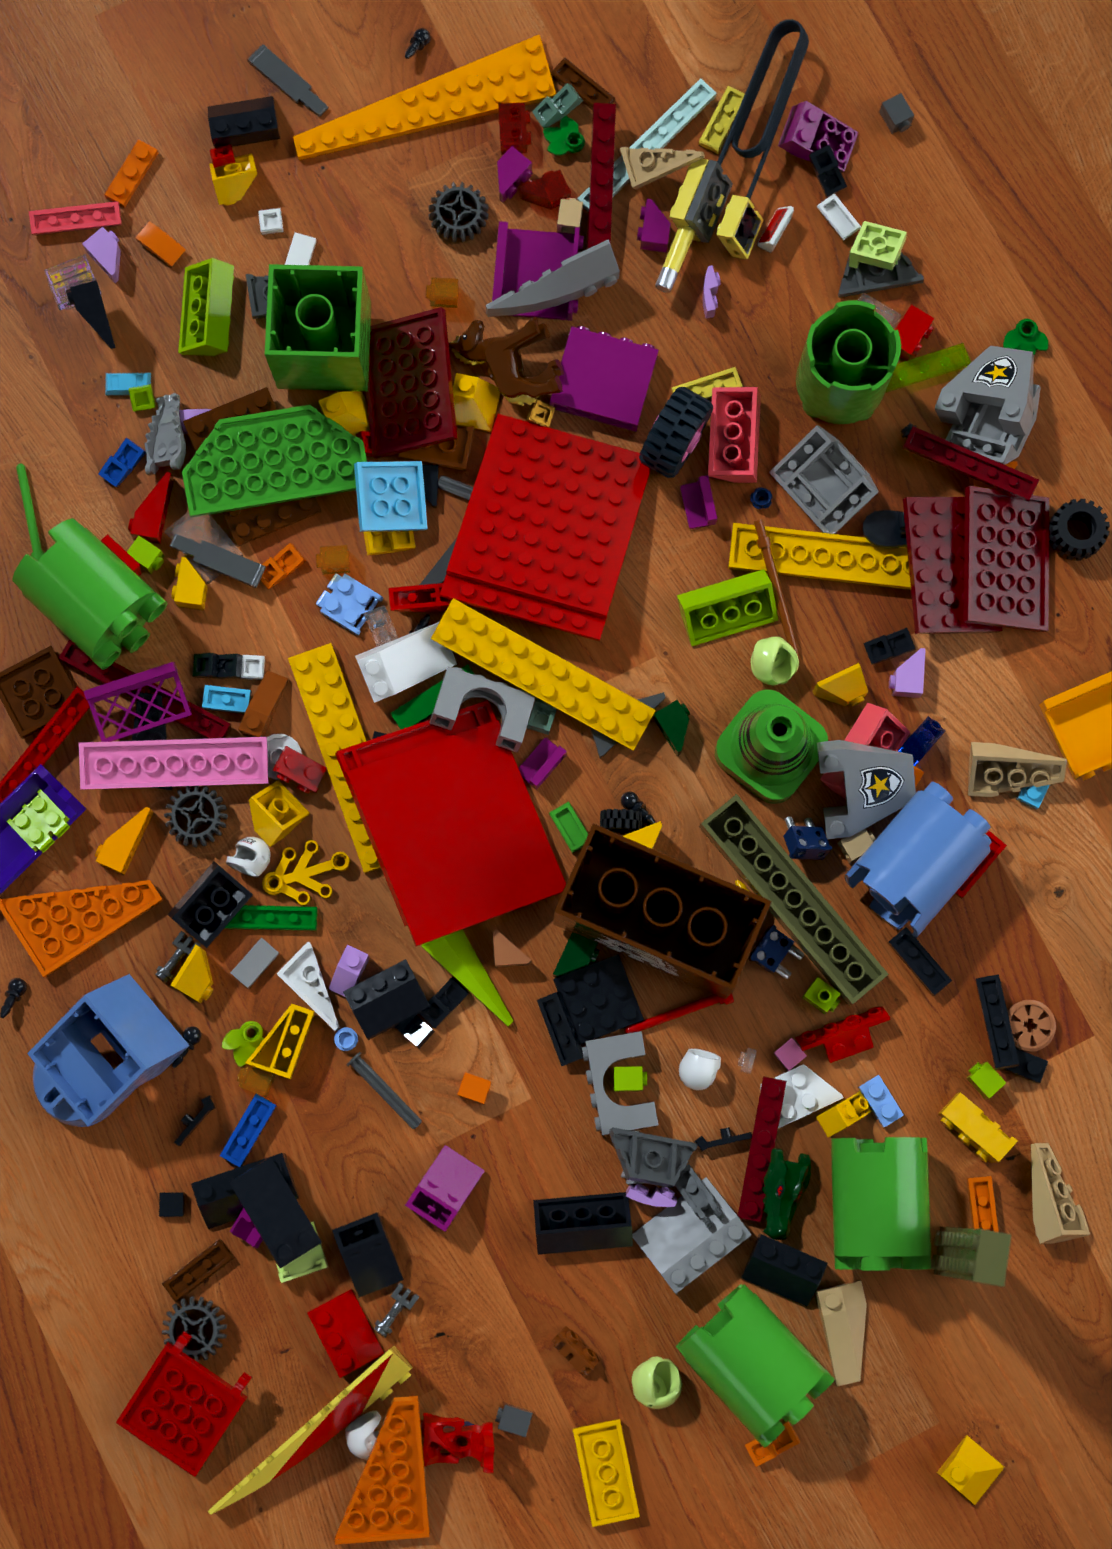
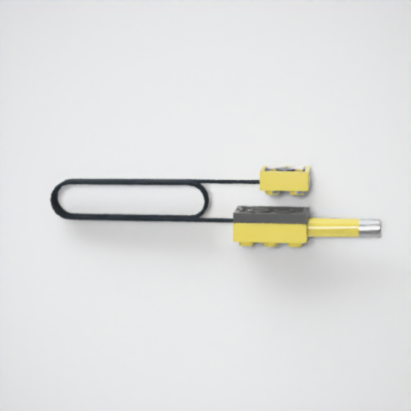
[655,19,809,293]

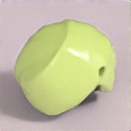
[751,637,799,686]
[632,1356,682,1409]

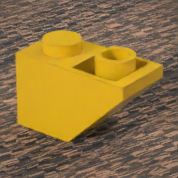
[171,557,208,610]
[816,1091,872,1137]

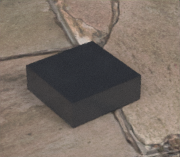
[159,1192,184,1217]

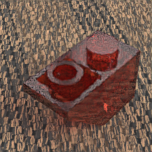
[519,169,571,210]

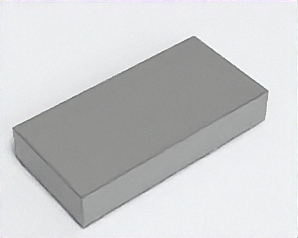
[231,937,280,989]

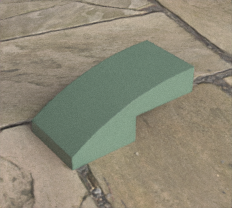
[532,83,583,128]
[527,698,557,735]

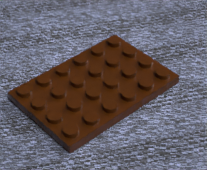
[183,387,321,547]

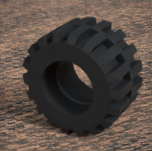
[1049,498,1110,561]

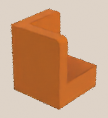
[457,1072,491,1105]

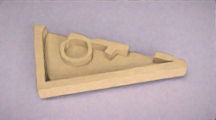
[620,147,705,189]

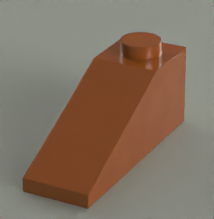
[238,670,289,737]

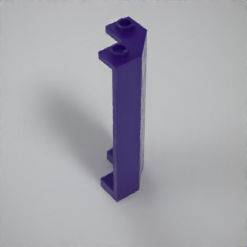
[0,764,86,894]

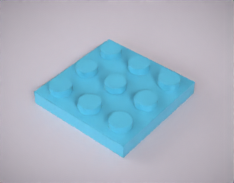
[354,461,428,532]

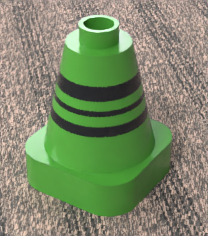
[715,690,828,804]

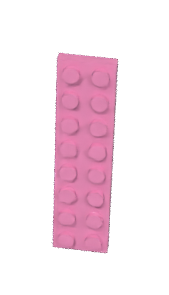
[79,737,269,789]

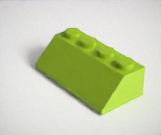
[178,258,234,356]
[677,569,779,646]

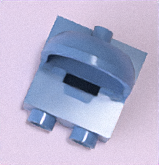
[27,974,190,1127]

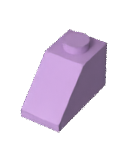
[82,227,121,283]
[889,648,926,698]
[329,945,370,997]

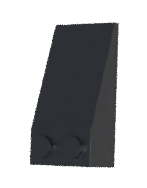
[229,1157,322,1268]

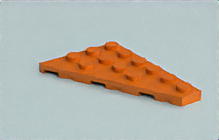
[0,880,164,978]
[335,1396,430,1545]

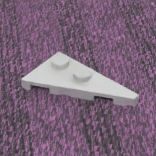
[277,941,339,1031]

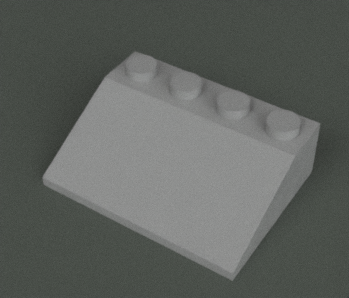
[632,1177,751,1294]

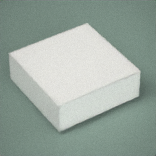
[258,208,284,235]
[241,655,265,680]

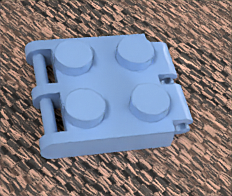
[316,573,383,636]

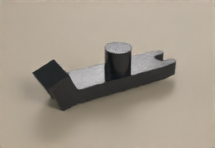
[174,1095,216,1146]
[694,1127,752,1152]

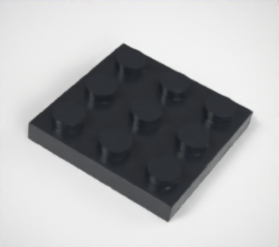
[553,954,644,1045]

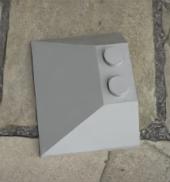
[946,384,1041,465]
[769,425,879,534]

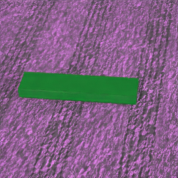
[390,664,475,730]
[224,905,318,931]

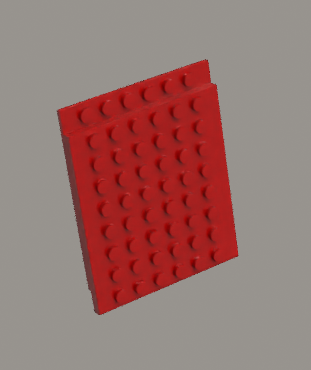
[439,414,651,642]
[335,700,566,946]

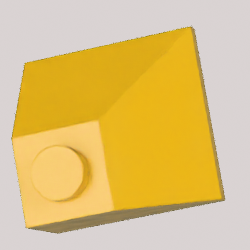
[209,154,257,205]
[453,373,500,433]
[318,391,370,436]
[812,663,868,706]
[249,780,310,847]
[171,944,213,1003]
[936,1435,1004,1505]

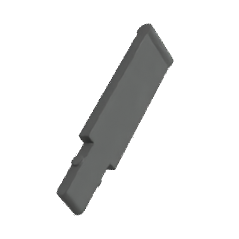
[247,44,329,117]
[170,534,266,588]

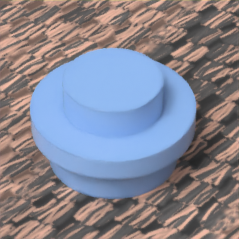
[334,1027,358,1051]

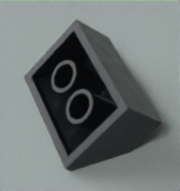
[207,96,280,148]
[168,861,253,948]
[343,959,431,1040]
[741,1234,828,1307]

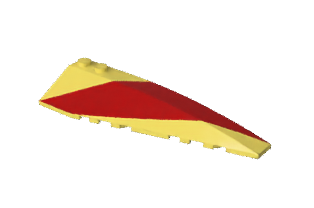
[208,1346,412,1515]

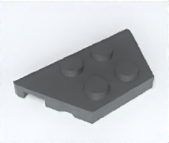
[838,250,924,298]
[609,1127,698,1188]

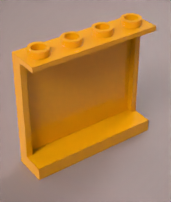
[1039,671,1112,781]

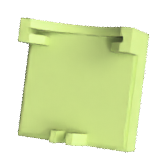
[849,221,907,270]
[276,1221,328,1283]

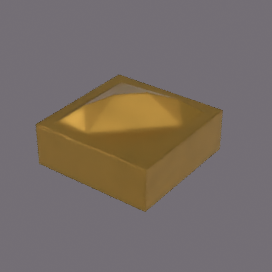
[526,399,556,427]

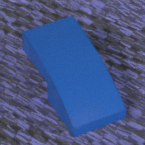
[98,438,146,487]

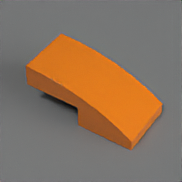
[135,221,186,268]
[261,543,307,589]
[745,1421,800,1467]

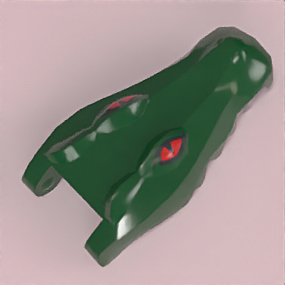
[763,1148,811,1240]

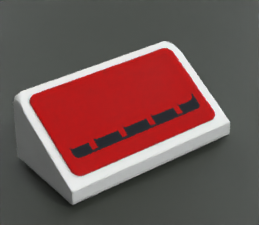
[757,206,794,253]

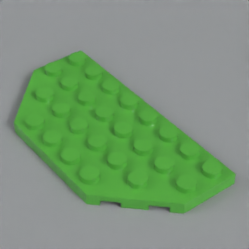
[182,405,367,518]

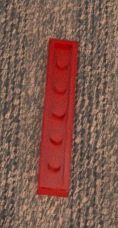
[0,686,90,803]

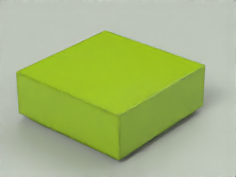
[128,384,156,412]

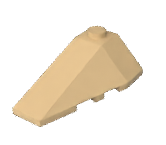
[968,742,1067,797]
[1031,1143,1090,1244]
[815,1280,867,1386]

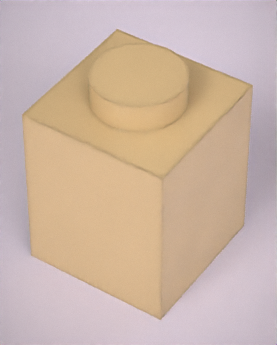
[557,198,583,234]
[838,829,876,864]

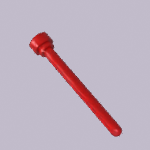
[625,993,734,1034]

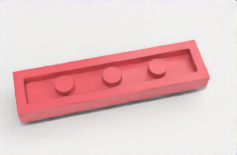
[29,201,122,235]

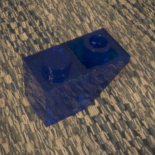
[898,716,946,766]

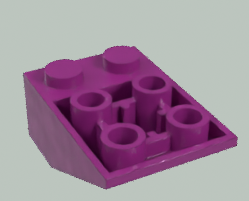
[778,101,859,172]
[405,1145,485,1232]

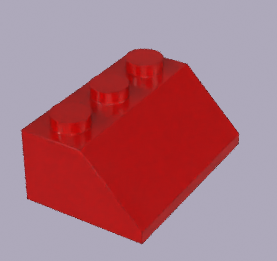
[307,1289,384,1378]

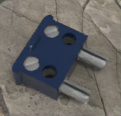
[783,817,832,860]
[748,925,804,979]

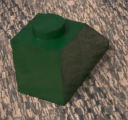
[653,700,690,756]
[553,932,600,978]

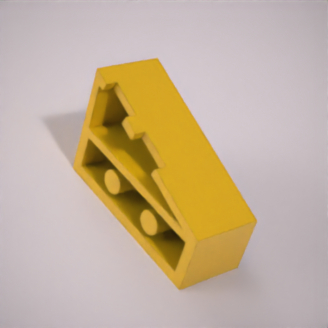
[245,1004,315,1080]
[938,1092,1018,1163]

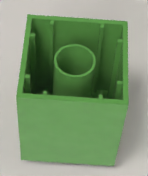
[265,264,371,391]

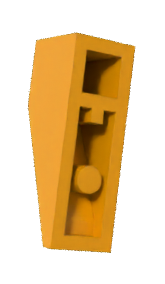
[95,807,154,875]

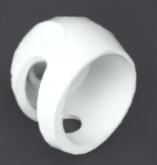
[226,837,271,877]
[679,1049,721,1090]
[345,1411,381,1459]

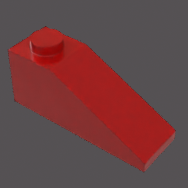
[128,472,174,544]
[388,583,452,612]

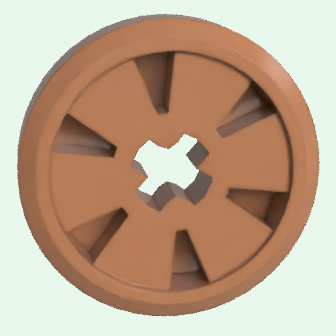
[1007,1000,1056,1052]

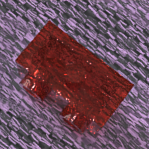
[498,102,532,155]

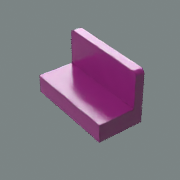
[680,475,717,529]
[518,738,567,790]

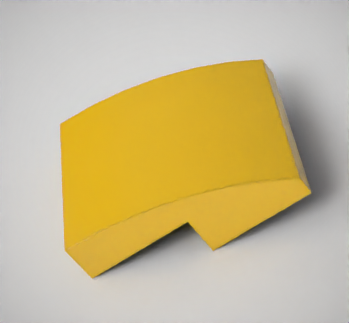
[363,531,416,555]

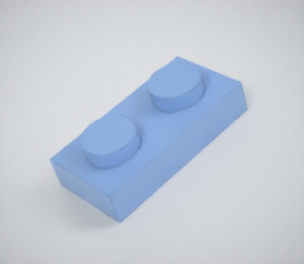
[858,1075,904,1128]

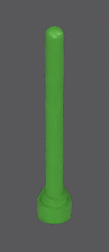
[16,463,45,560]

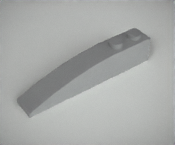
[486,240,620,317]

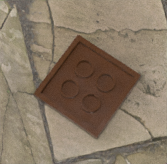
[0,646,75,739]

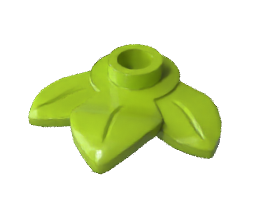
[222,1021,264,1067]

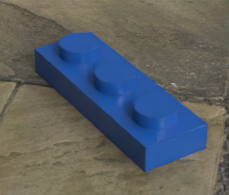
[220,1094,277,1167]

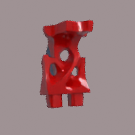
[420,1413,495,1473]

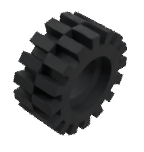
[600,809,642,834]

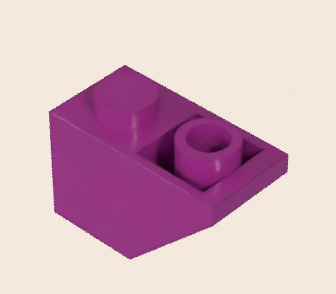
[497,146,532,203]
[637,199,671,253]

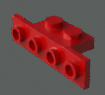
[795,1006,890,1063]

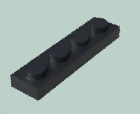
[976,974,1019,1071]

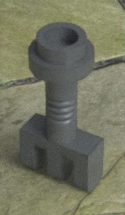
[155,931,201,983]
[374,1283,420,1337]

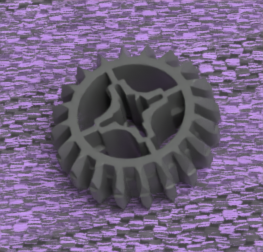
[428,182,489,243]
[164,786,228,848]
[162,1296,227,1362]

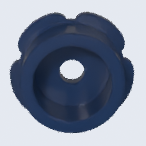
[750,487,772,510]

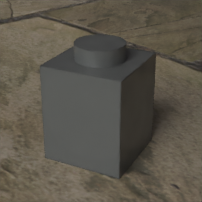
[879,93,914,134]
[495,1403,533,1437]

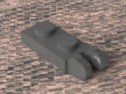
[675,1164,725,1229]

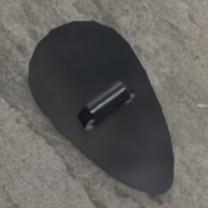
[862,510,907,548]

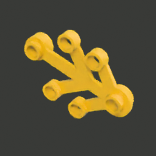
[262,840,350,906]

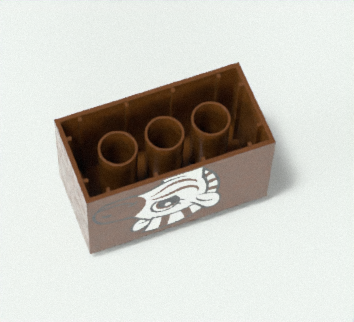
[553,823,772,999]

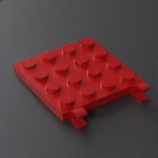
[116,1331,252,1477]

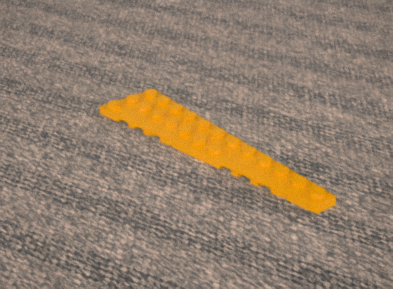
[293,34,556,160]

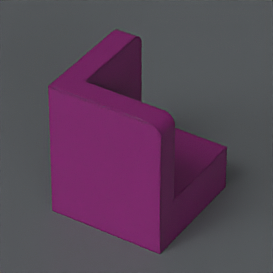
[230,1208,263,1249]

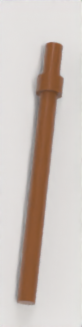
[754,519,799,653]

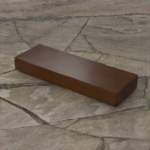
[551,57,615,110]
[162,1239,234,1303]

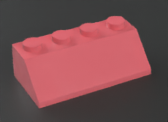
[708,387,761,483]
[820,703,910,799]

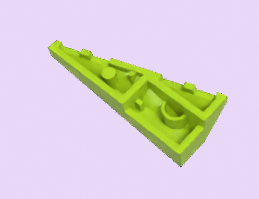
[421,929,514,1027]

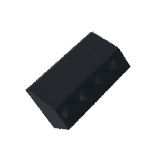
[191,1153,299,1229]
[533,1192,633,1255]

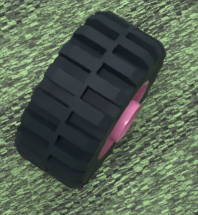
[639,387,713,478]

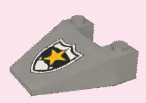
[934,346,1034,436]
[817,740,916,839]

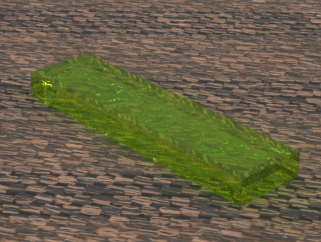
[885,343,971,393]

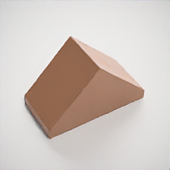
[493,929,531,968]

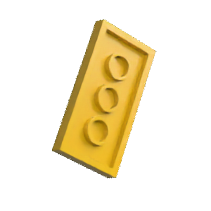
[572,1418,640,1527]

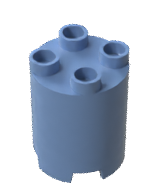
[844,781,992,938]

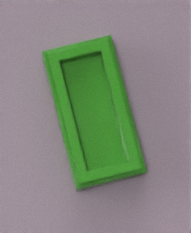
[549,801,588,854]

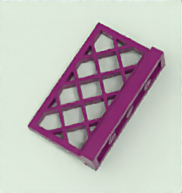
[84,662,192,742]

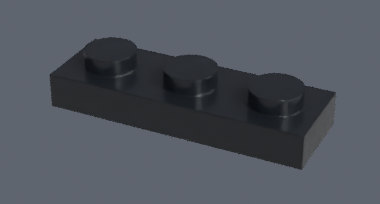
[887,927,952,996]
[537,991,584,1066]

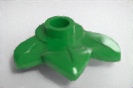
[543,116,585,155]
[1003,319,1048,355]

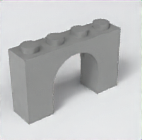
[429,666,535,752]
[582,1031,658,1136]

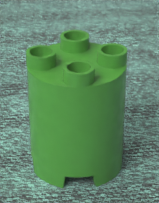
[796,300,901,424]
[12,518,168,670]
[831,1137,931,1271]
[676,1284,835,1448]

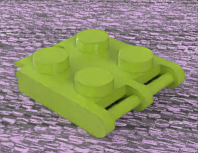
[6,789,70,853]

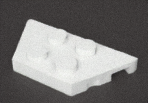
[760,1064,844,1129]

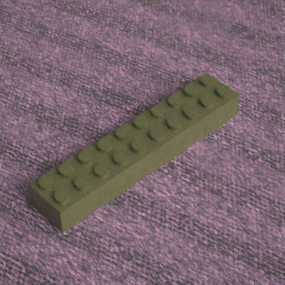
[699,794,889,1006]
[931,1227,1012,1287]

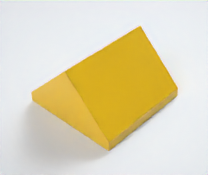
[623,821,662,849]

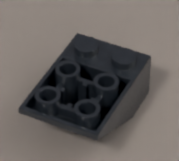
[332,1212,404,1297]

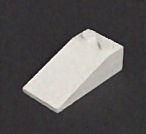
[355,622,457,703]

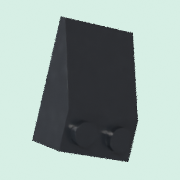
[65,277,116,349]

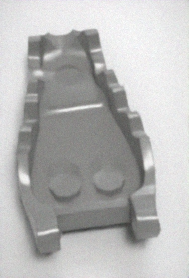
[144,393,186,475]

